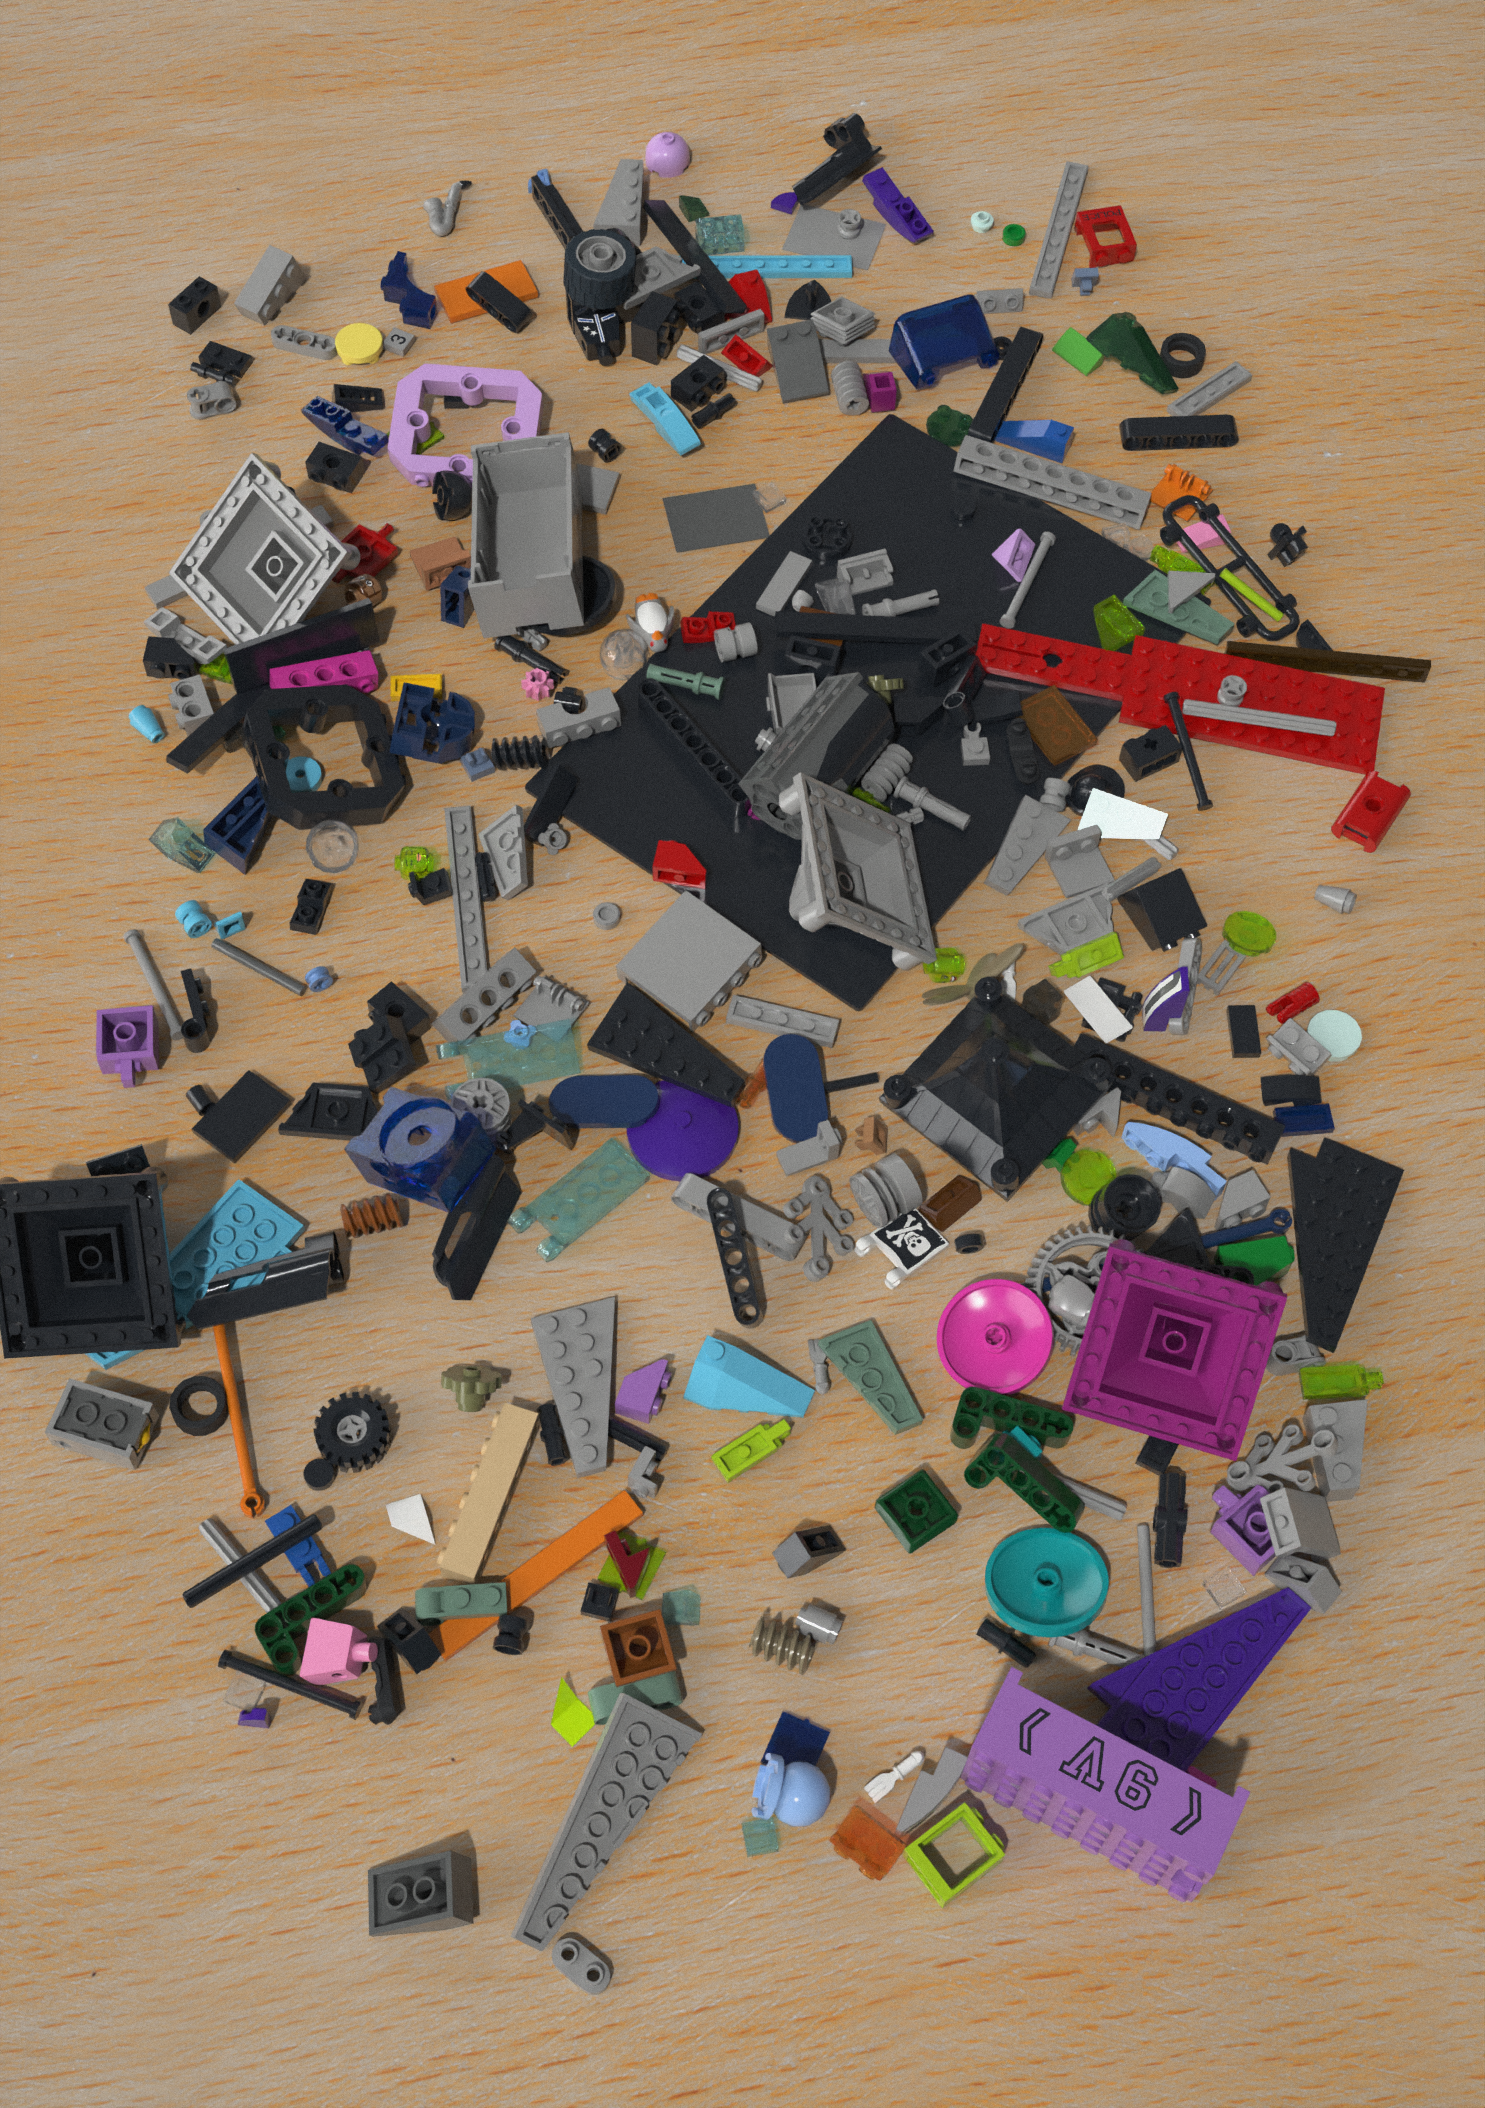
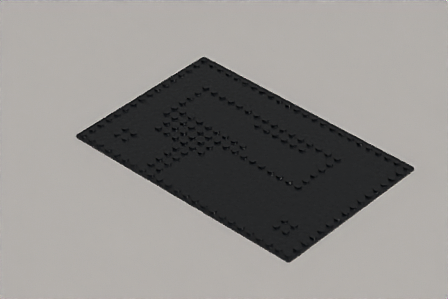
[525,414,1211,1011]

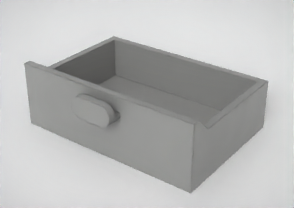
[766,673,816,736]

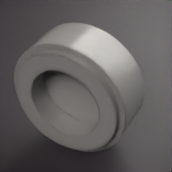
[593,902,620,930]

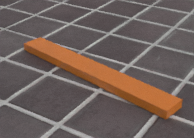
[428,1490,643,1662]

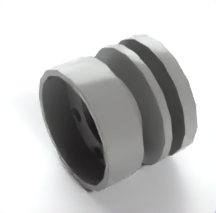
[450,1078,513,1152]
[849,1153,923,1228]

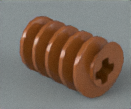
[340,1194,403,1238]

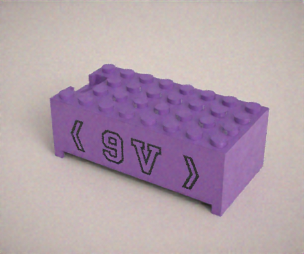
[960,1667,1250,1902]

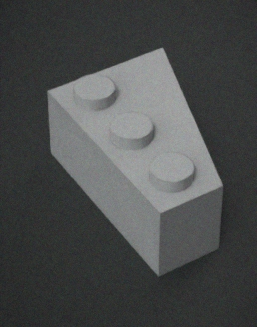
[234,245,307,326]
[1302,1399,1368,1502]

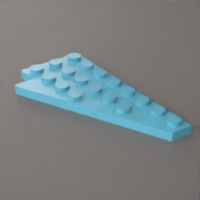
[85,1179,305,1370]

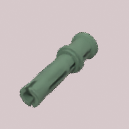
[647,664,726,700]

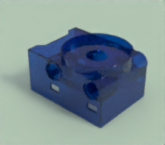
[344,1086,496,1213]

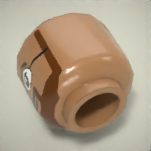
[344,574,382,606]

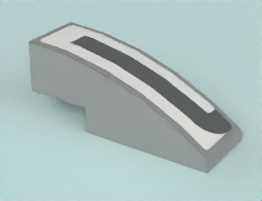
[894,1747,968,1839]

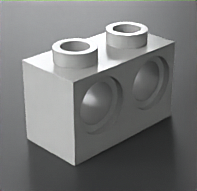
[168,675,214,737]

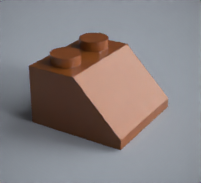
[600,1609,677,1688]

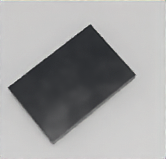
[192,1070,292,1164]

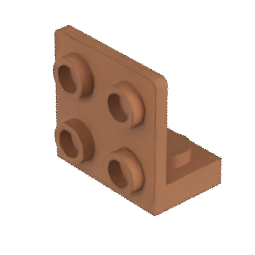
[410,537,471,590]

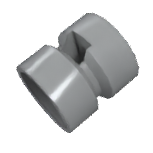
[714,622,758,663]

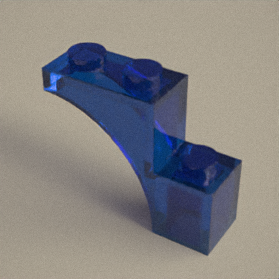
[380,251,438,329]

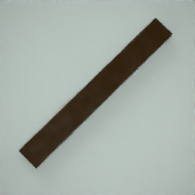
[1224,641,1431,683]

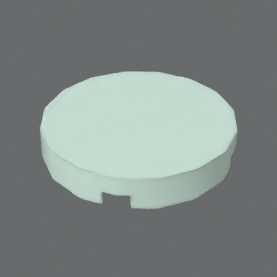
[1306,1010,1362,1062]

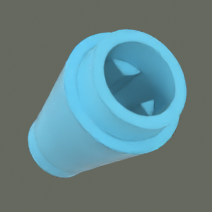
[129,705,165,744]

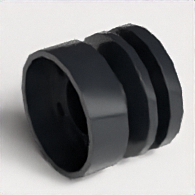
[1088,1174,1161,1241]

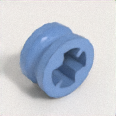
[305,966,333,992]

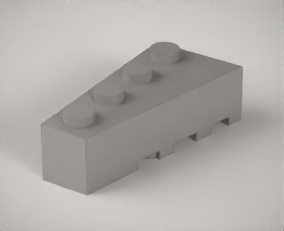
[593,159,644,247]

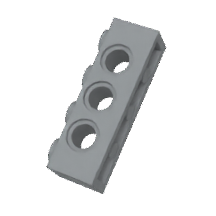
[431,947,537,1048]

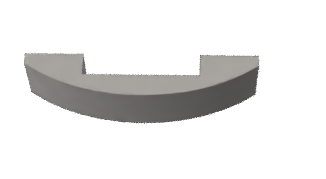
[144,607,227,664]

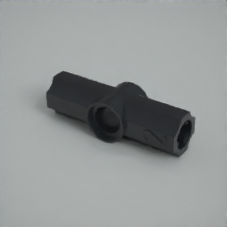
[1153,1472,1187,1568]

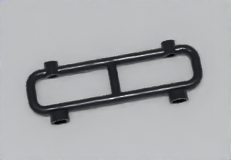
[1160,495,1300,641]

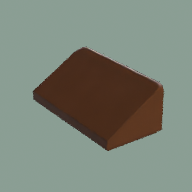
[918,1175,982,1232]

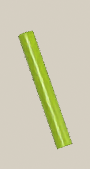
[1219,568,1284,622]

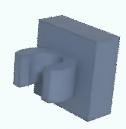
[1071,268,1099,296]
[460,747,495,782]

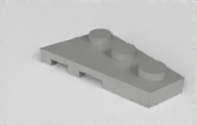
[478,805,528,900]

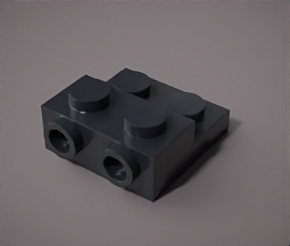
[348,1014,416,1094]

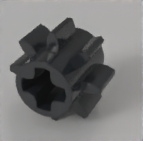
[554,686,583,714]

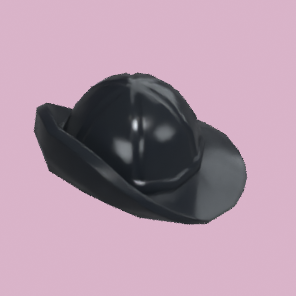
[1064,764,1125,816]

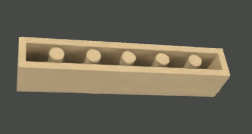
[437,1403,540,1585]

